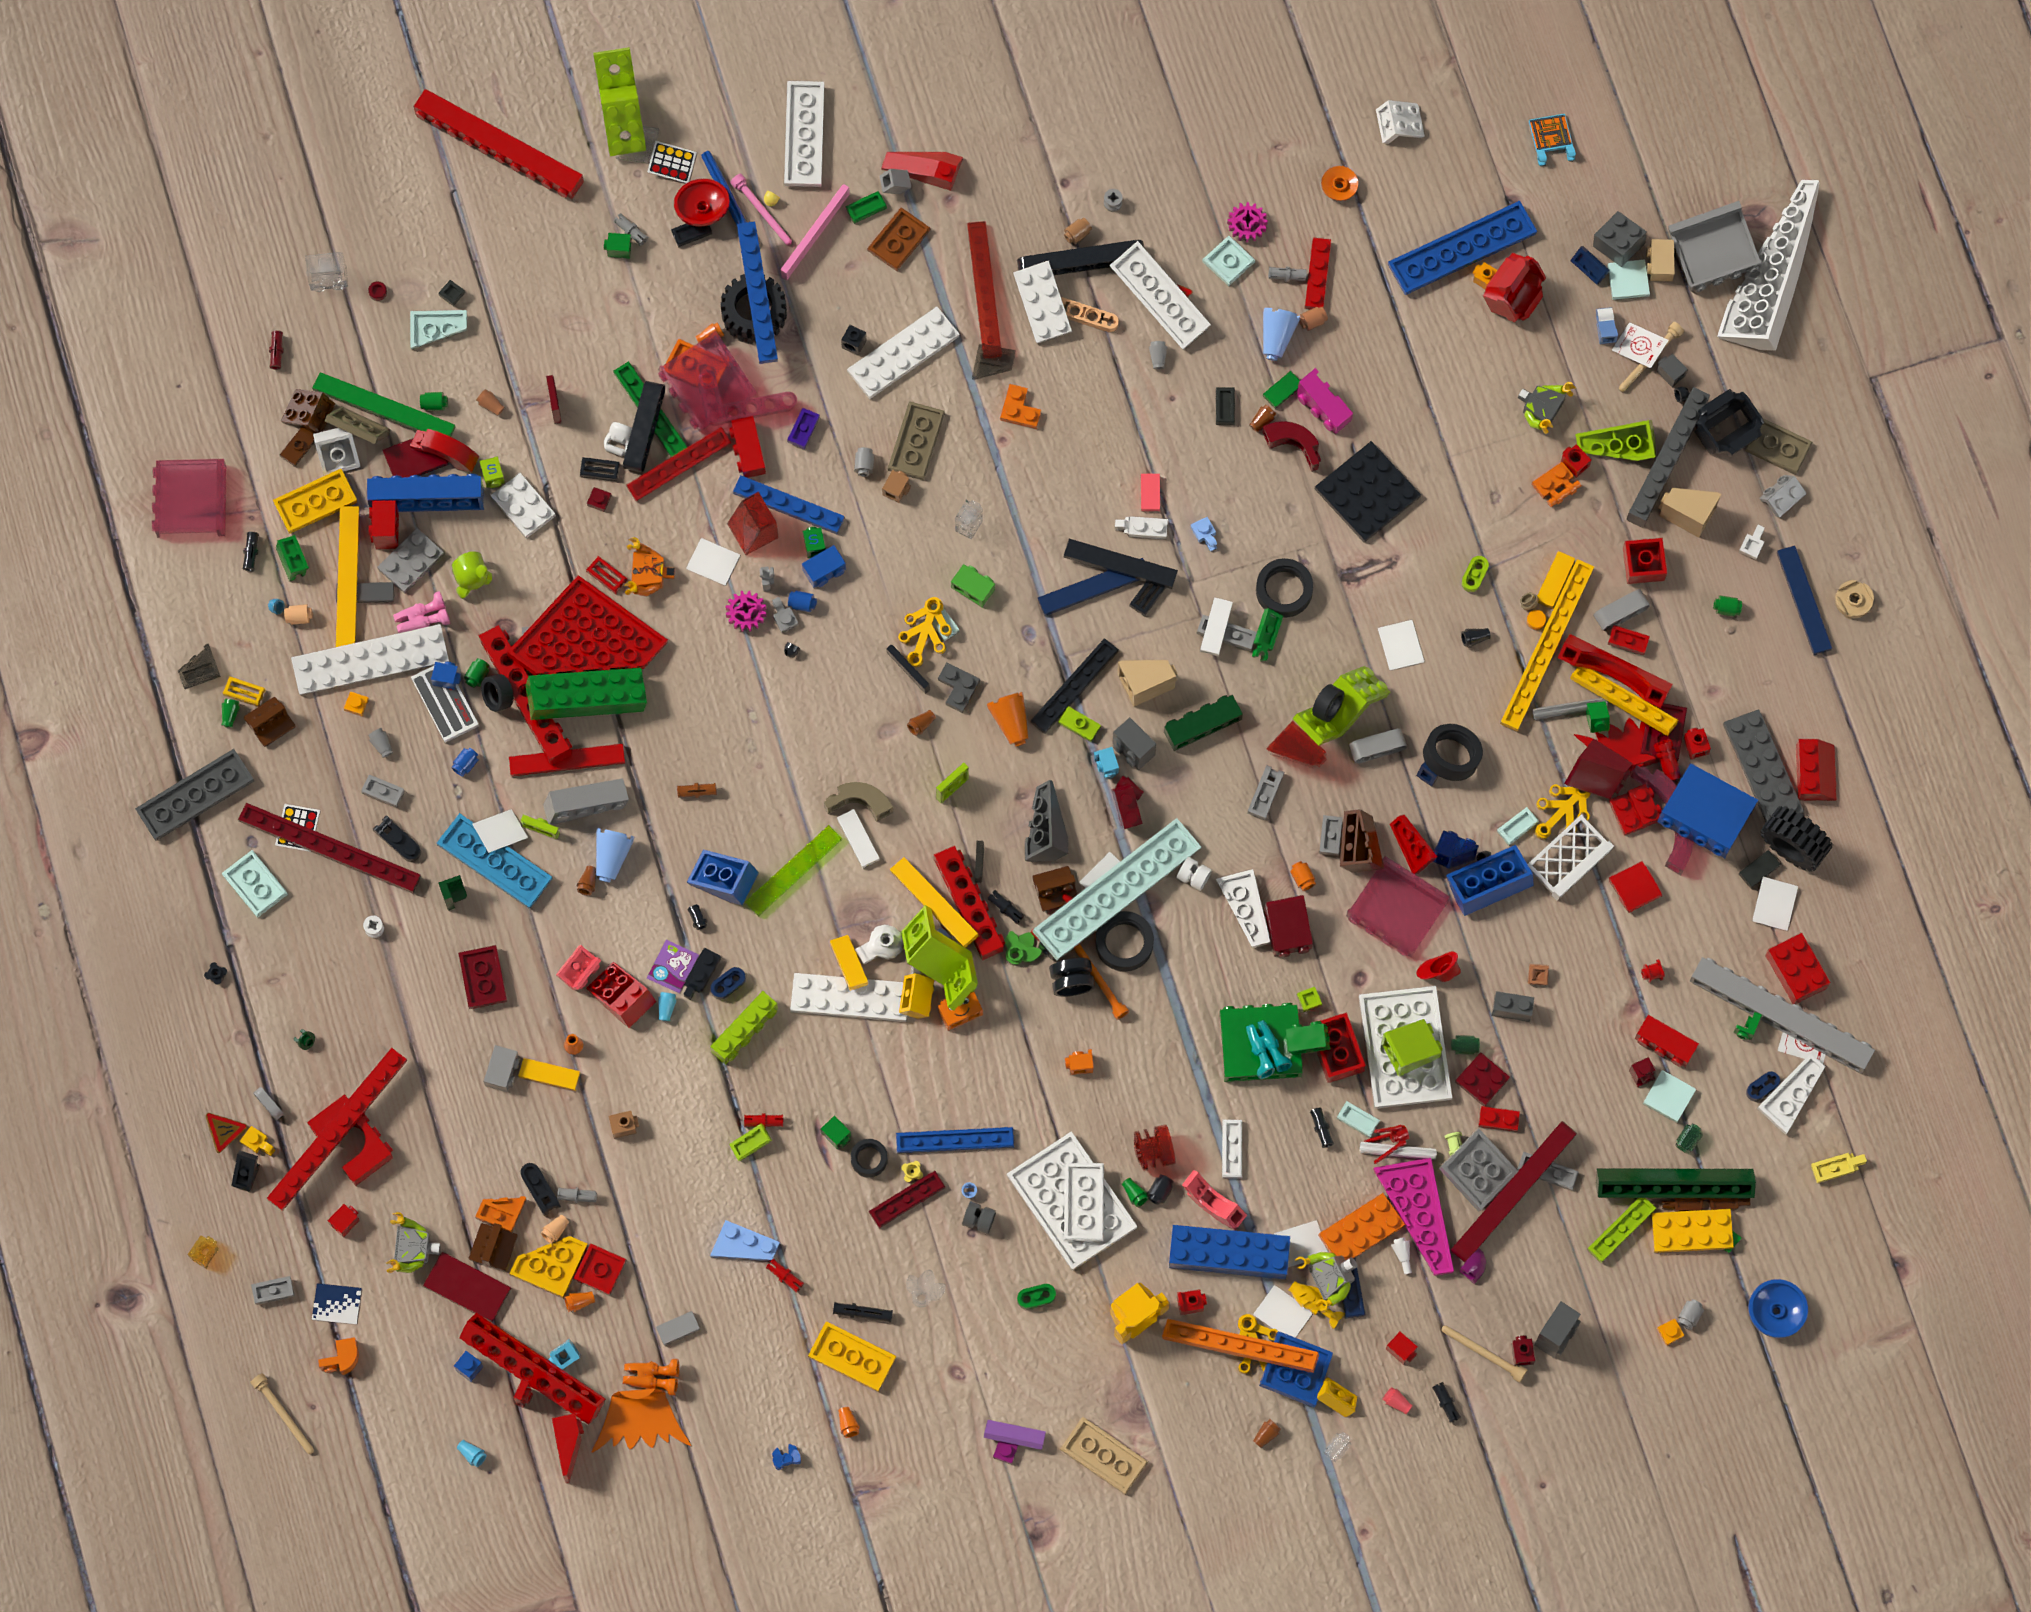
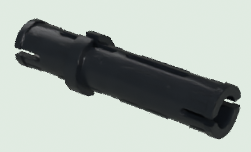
[833,1302,893,1323]

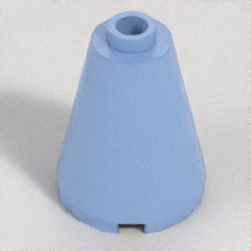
[1263,308,1300,361]
[596,828,635,883]

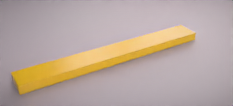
[336,506,360,647]

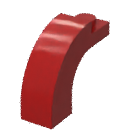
[410,429,479,472]

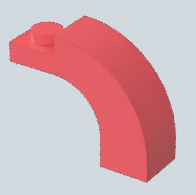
[1182,1170,1247,1230]

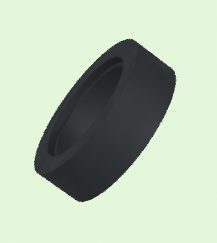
[1256,558,1313,618]
[1423,724,1483,781]
[1096,911,1154,972]

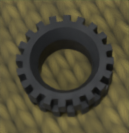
[720,274,787,344]
[1760,806,1833,872]

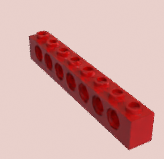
[478,625,572,766]
[459,1313,606,1425]

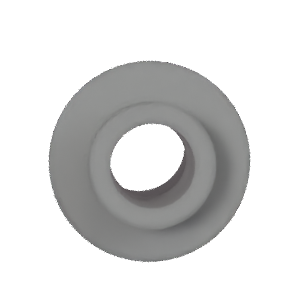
[854,447,874,477]
[1677,1299,1704,1330]

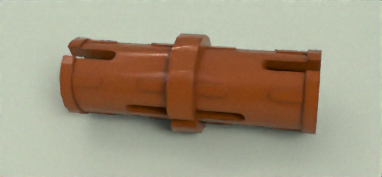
[677,783,717,798]

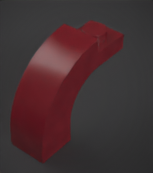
[1262,421,1321,472]

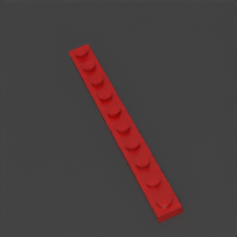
[267,1047,407,1211]

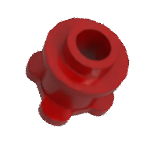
[1641,959,1665,983]

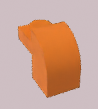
[318,1337,359,1375]

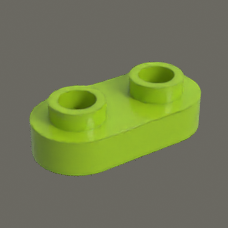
[1462,556,1489,592]

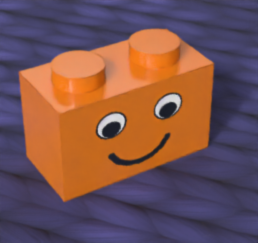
[938,992,983,1031]

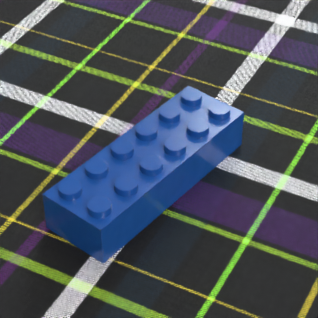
[367,474,484,512]
[1169,1225,1290,1280]

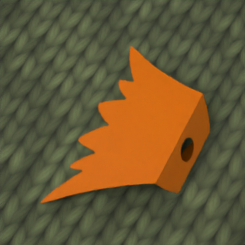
[591,1389,691,1453]

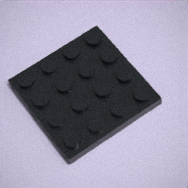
[1314,441,1421,543]

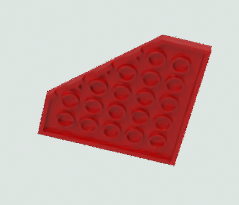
[507,575,668,675]

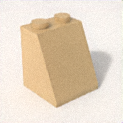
[1659,488,1721,538]
[1117,660,1178,707]

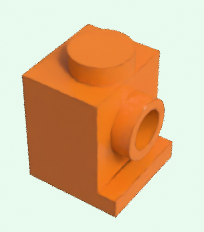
[1065,1049,1093,1075]

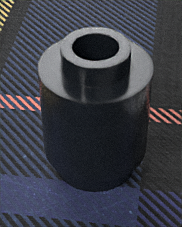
[1147,1174,1174,1205]

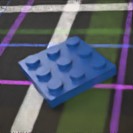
[1259,1331,1333,1408]

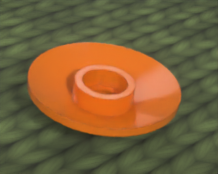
[1321,166,1358,201]

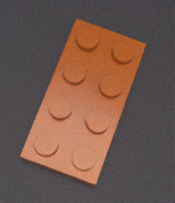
[1318,1193,1405,1260]

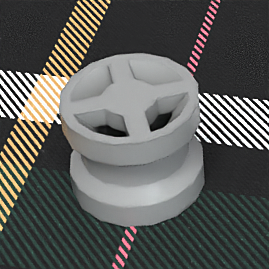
[1104,189,1122,212]

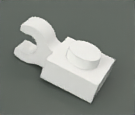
[1739,525,1765,560]

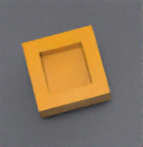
[344,691,369,716]
[1657,1318,1684,1346]

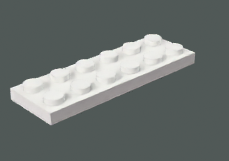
[784,81,824,187]
[1110,241,1211,350]
[847,307,960,400]
[790,973,907,1022]

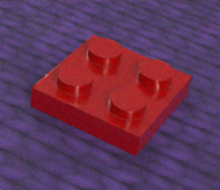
[574,1243,627,1296]

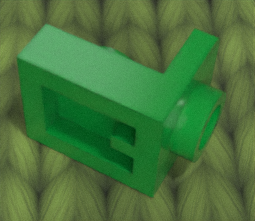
[1734,1012,1762,1040]

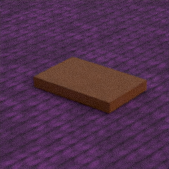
[867,207,931,271]

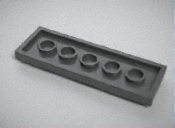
[1723,709,1804,822]
[135,749,254,841]

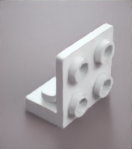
[1376,100,1425,144]

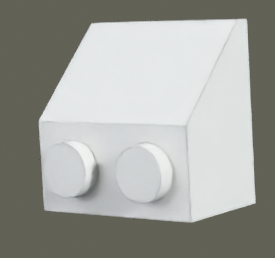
[313,428,361,476]

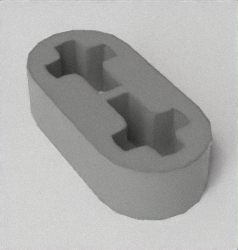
[253,1087,284,1121]

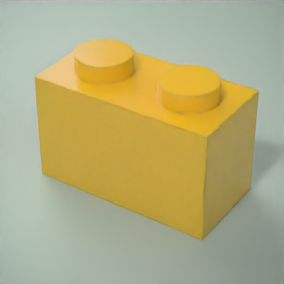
[899,973,934,1019]

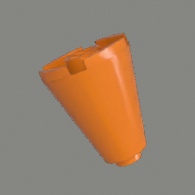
[987,692,1028,747]

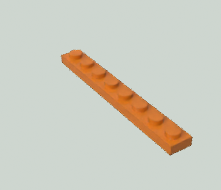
[1162,1319,1319,1373]

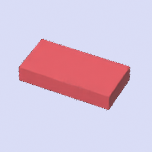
[1141,474,1160,511]

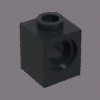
[841,324,867,356]

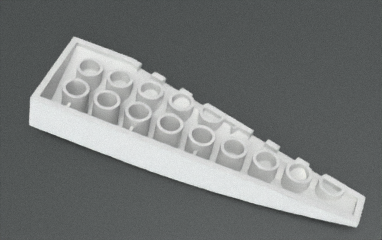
[1717,180,1820,351]

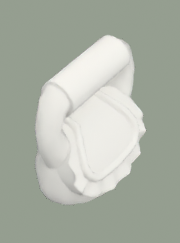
[604,422,632,457]

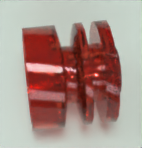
[1133,1124,1176,1171]

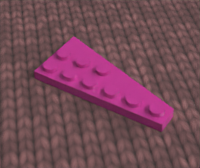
[1373,1158,1454,1276]

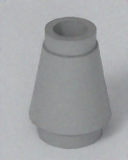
[1149,341,1167,369]
[368,728,393,758]

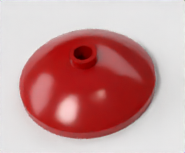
[674,179,730,226]

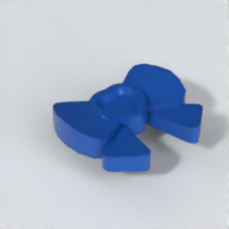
[772,1444,801,1470]

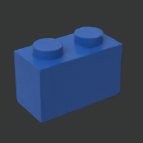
[802,545,846,588]

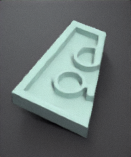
[410,310,467,349]

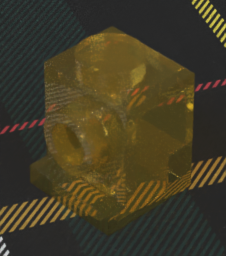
[188,1236,219,1269]

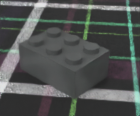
[1534,1301,1581,1358]

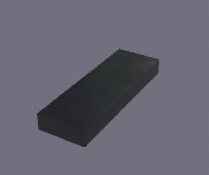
[886,645,930,694]

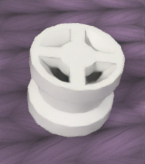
[363,916,384,938]

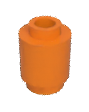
[1290,861,1316,891]

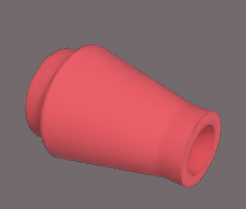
[1382,1387,1413,1414]

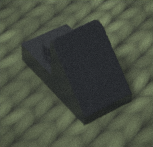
[231,1150,260,1192]

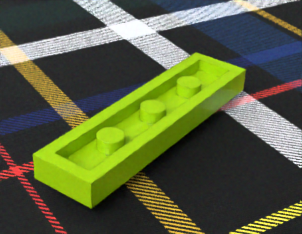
[1587,1198,1656,1263]

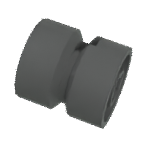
[962,1201,996,1234]

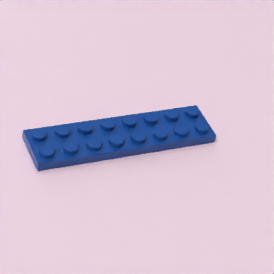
[1388,201,1537,295]

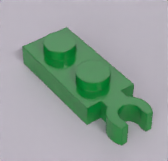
[1252,608,1283,662]

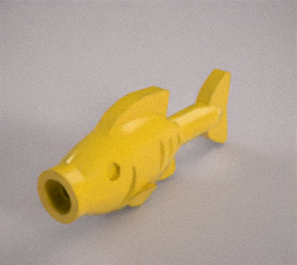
[1288,1281,1345,1329]

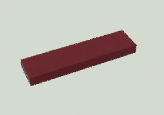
[868,1170,945,1228]

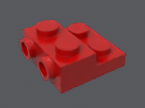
[1609,784,1662,836]

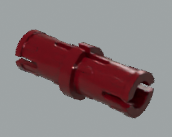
[269,330,284,370]

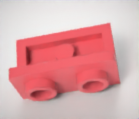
[556,945,601,990]

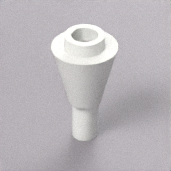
[1391,1237,1412,1274]

